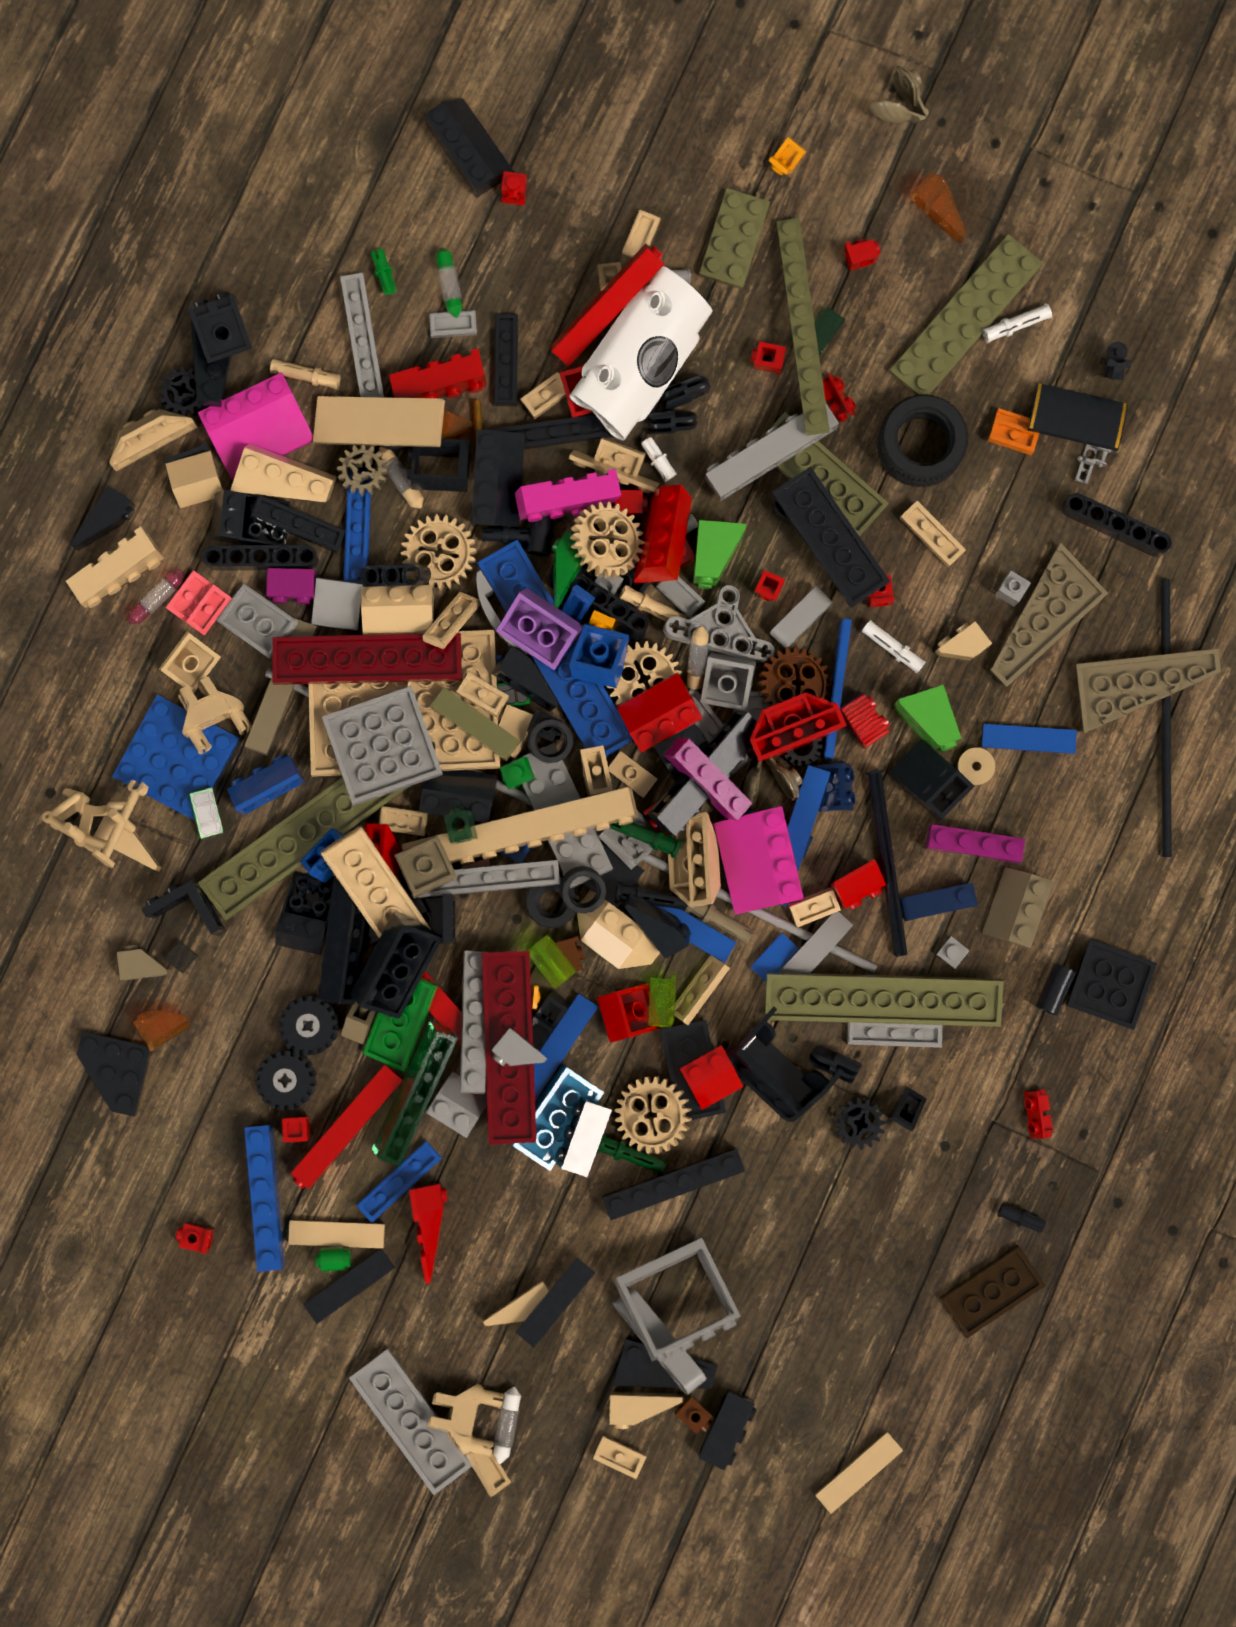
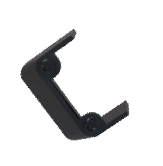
[727,1007,843,1122]

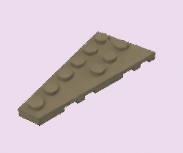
[990,543,1108,688]
[1076,649,1221,734]

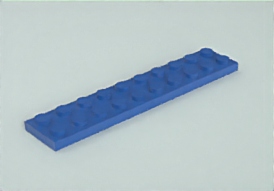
[477,540,634,756]

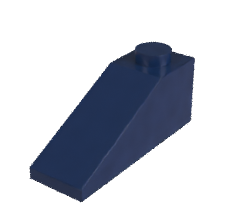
[900,882,978,921]

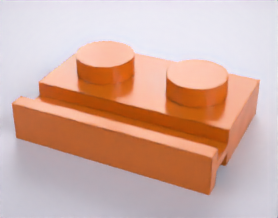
[988,408,1039,455]

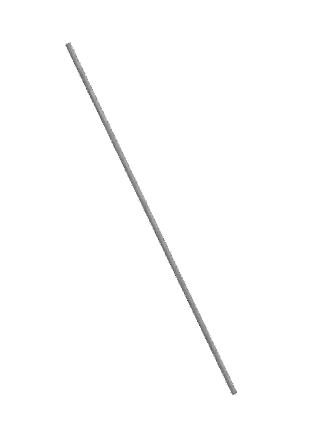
[265,668,878,974]

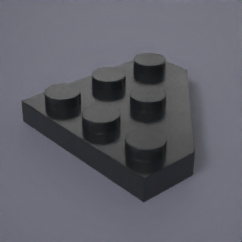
[77,1031,153,1117]

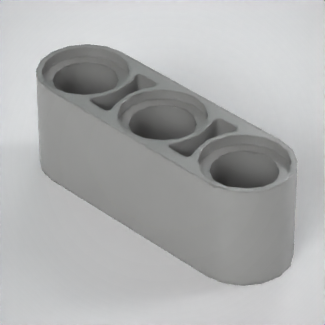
[769,586,833,648]

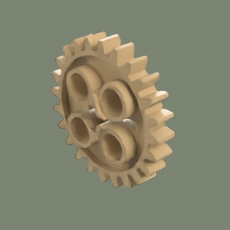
[570,502,644,578]
[401,514,477,591]
[607,641,682,705]
[615,1076,692,1154]

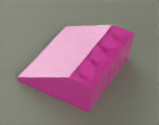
[198,372,313,480]
[714,806,804,915]

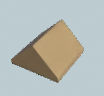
[166,450,223,508]
[159,632,221,694]

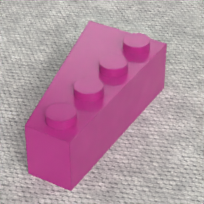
[515,469,621,522]

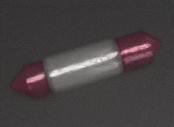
[128,570,184,624]

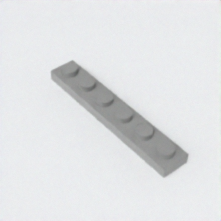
[340,273,384,398]
[418,860,560,898]
[460,951,488,1094]

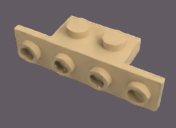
[569,437,660,493]

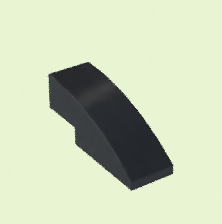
[532,991,572,1052]

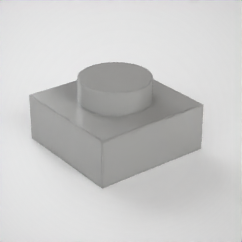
[595,572,624,595]
[935,936,969,969]

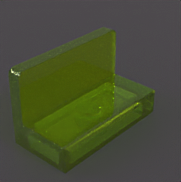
[527,935,576,989]
[648,974,676,1027]

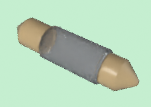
[379,447,424,509]
[687,626,709,690]

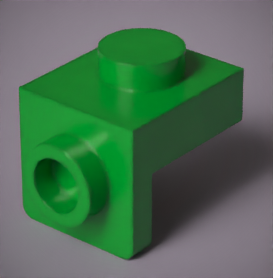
[500,757,536,790]

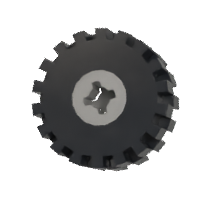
[278,996,340,1055]
[255,1050,317,1110]

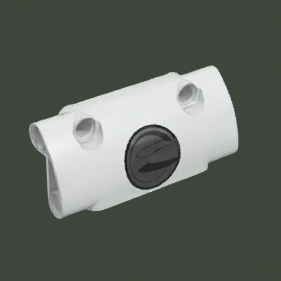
[570,266,713,441]

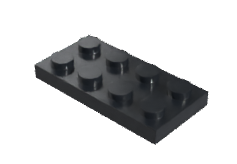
[660,1020,726,1120]

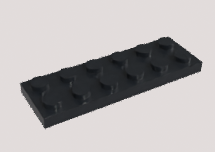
[772,466,890,609]

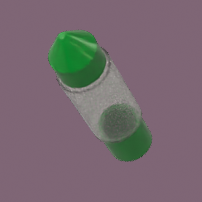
[436,247,463,318]

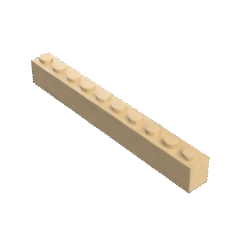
[402,787,638,865]

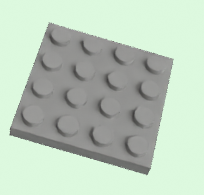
[322,686,443,806]

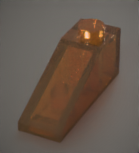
[910,172,967,245]

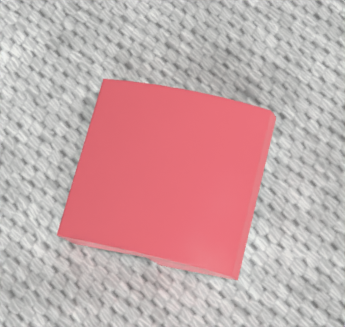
[165,570,232,636]

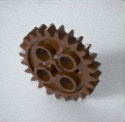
[757,646,832,707]

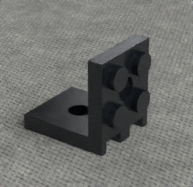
[188,292,253,363]
[141,880,226,936]
[423,894,456,944]

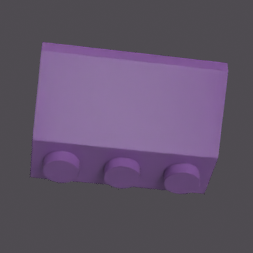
[496,588,583,670]

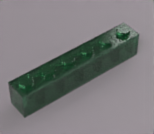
[372,1022,458,1166]

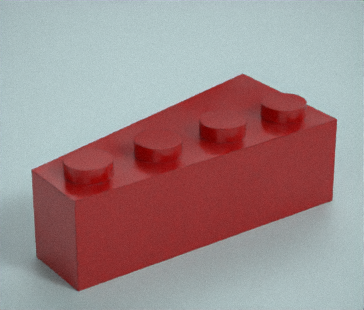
[389,348,487,399]

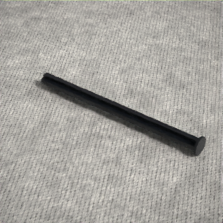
[865,770,907,957]

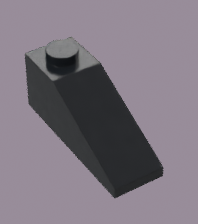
[70,486,136,551]
[491,646,559,712]
[625,893,691,959]

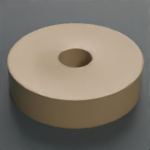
[957,748,995,786]

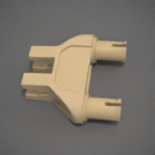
[178,676,252,754]
[427,1384,504,1457]

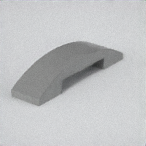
[477,570,529,655]
[778,911,853,973]

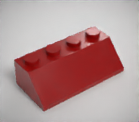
[633,484,692,583]

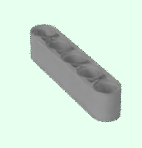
[613,1287,706,1395]

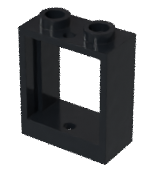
[407,439,470,492]

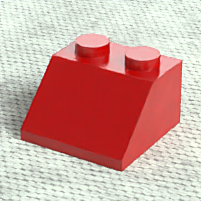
[829,859,886,910]
[597,983,661,1043]
[679,1045,743,1110]

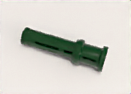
[610,822,682,859]
[596,1133,667,1175]

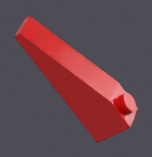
[409,1182,448,1284]

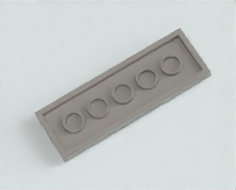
[512,743,613,889]
[349,1348,472,1495]

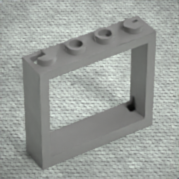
[614,1238,740,1362]

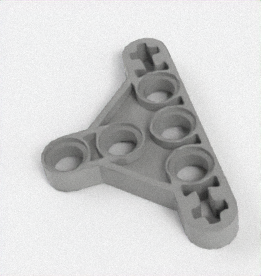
[663,585,775,664]

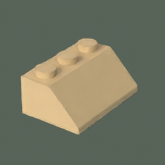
[361,585,434,635]

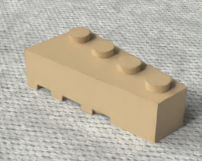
[230,444,337,502]
[66,526,164,608]

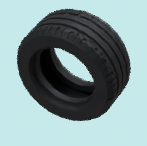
[877,394,968,487]

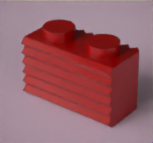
[840,693,890,749]

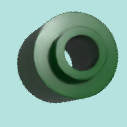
[315,1246,351,1272]

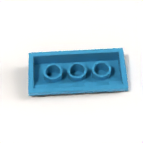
[511,1064,604,1171]

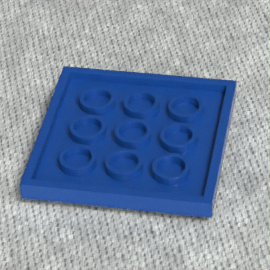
[112,695,240,820]

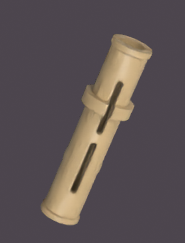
[270,359,341,389]
[619,585,687,627]

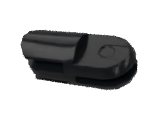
[662,376,710,410]
[647,410,698,435]
[809,1046,862,1084]

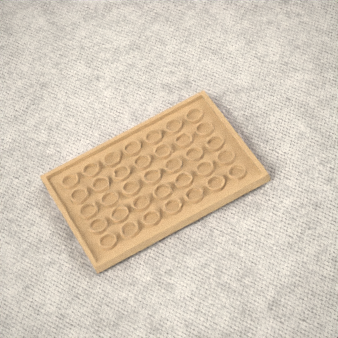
[309,630,500,777]

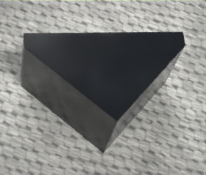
[888,1087,927,1132]

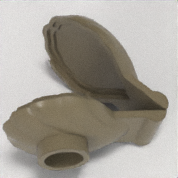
[869,65,929,123]
[743,758,802,810]

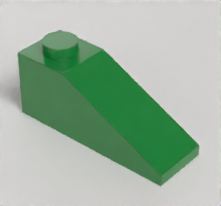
[552,531,582,608]

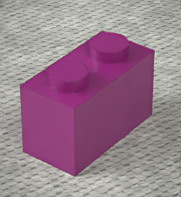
[266,568,317,605]

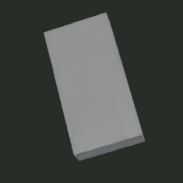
[429,310,477,338]
[656,576,705,619]

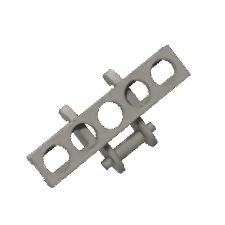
[1074,444,1112,484]

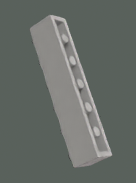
[705,404,839,502]

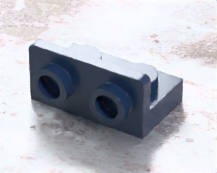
[816,763,855,812]

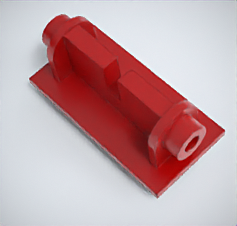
[822,374,857,423]
[1024,1089,1054,1139]

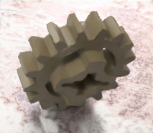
[337,444,388,496]

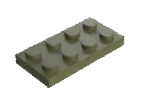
[699,188,770,290]

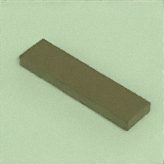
[430,688,520,761]

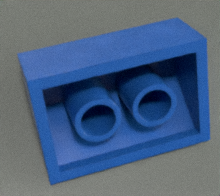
[227,755,305,815]

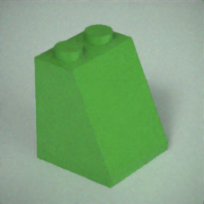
[693,520,746,589]
[893,685,961,753]

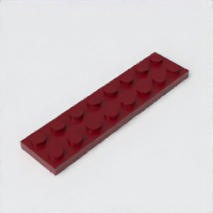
[272,633,462,685]
[482,951,537,1145]

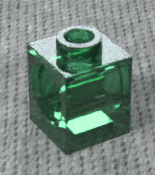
[444,807,478,844]

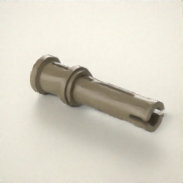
[684,904,754,944]

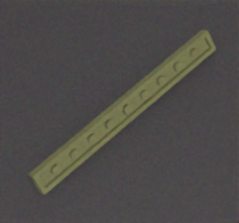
[777,218,830,436]

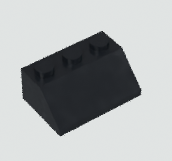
[419,770,499,823]

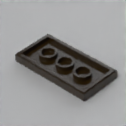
[939,1245,1046,1338]

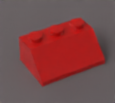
[617,672,703,753]

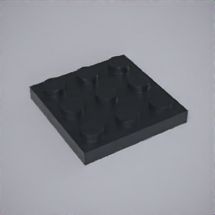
[1066,939,1157,1030]

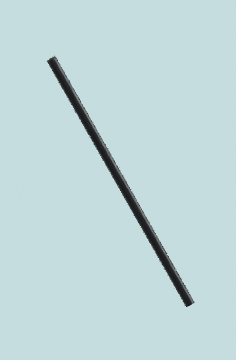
[1161,579,1172,857]

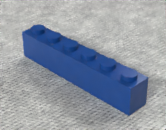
[245,1124,285,1272]

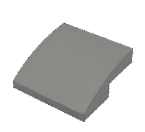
[598,810,656,870]

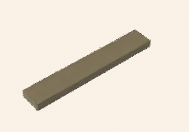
[245,618,317,755]

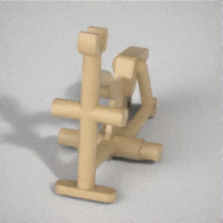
[42,780,148,868]

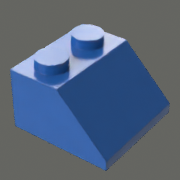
[569,624,629,688]

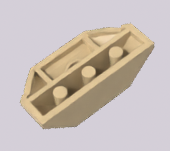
[109,409,197,471]
[668,812,721,907]
[577,889,660,969]

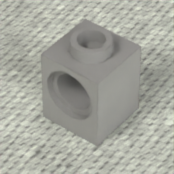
[995,571,1031,607]

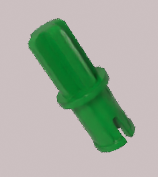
[370,249,397,295]

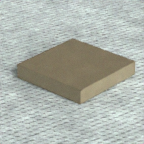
[395,835,458,898]

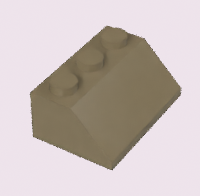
[982,867,1054,949]

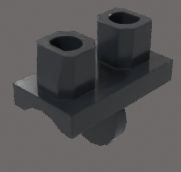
[1100,341,1131,380]

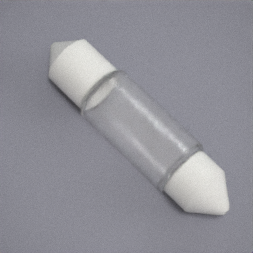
[493,1387,521,1464]

